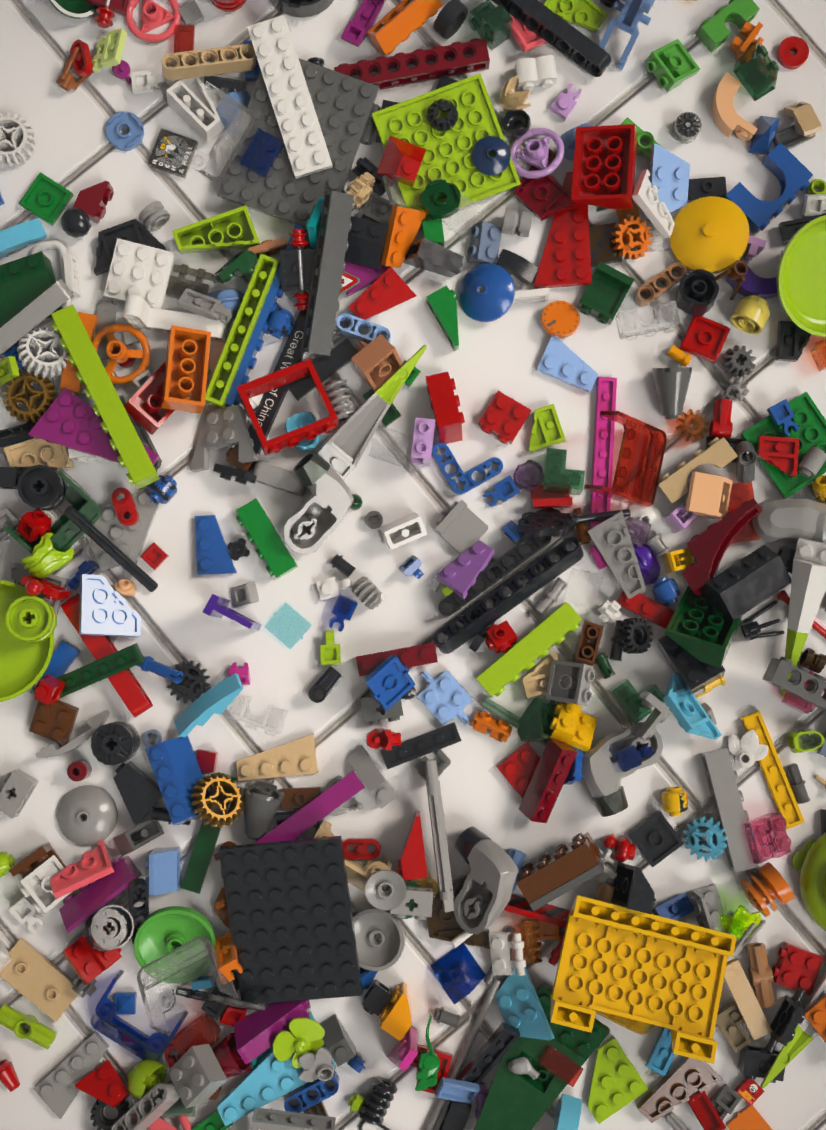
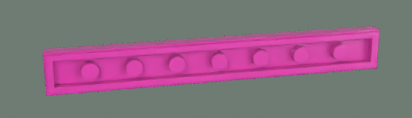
[589,377,617,530]

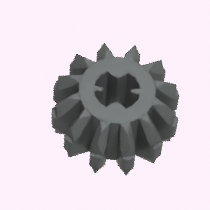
[722,345,756,378]

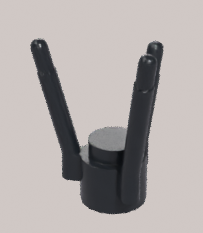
[740,600,785,640]

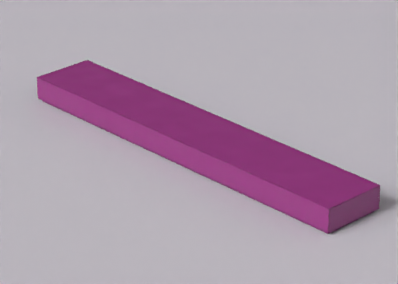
[255,770,365,844]

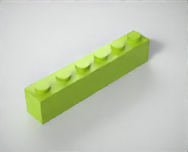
[475,602,582,697]

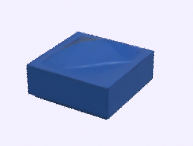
[114,992,137,1015]

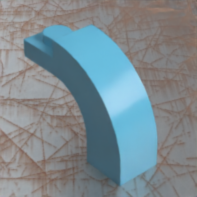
[553,1094,582,1130]

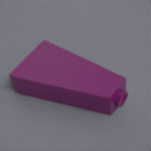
[234,1000,311,1064]

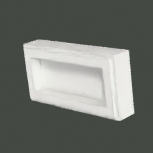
[512,288,550,304]

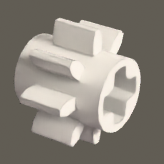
[597,600,622,624]

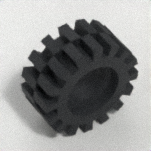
[616,618,653,654]
[90,1099,130,1130]

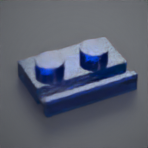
[240,128,284,178]

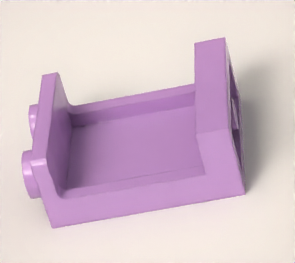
[411,417,435,466]

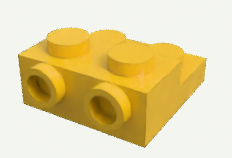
[550,702,597,753]

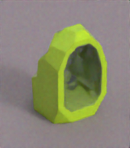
[788,730,825,753]

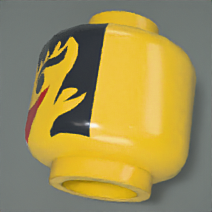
[661,787,688,816]

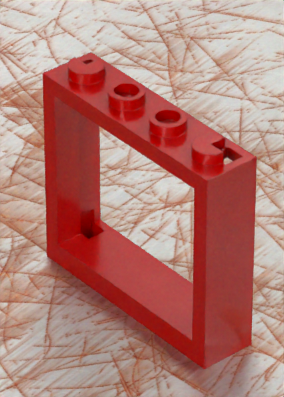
[237,359,339,456]

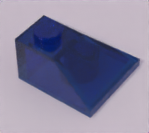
[430,943,486,1004]

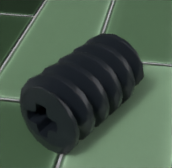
[358,1076,397,1125]

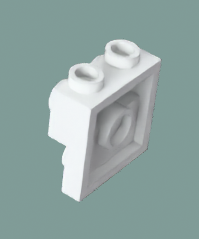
[19,855,71,914]

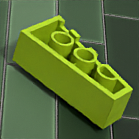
[172,205,260,254]

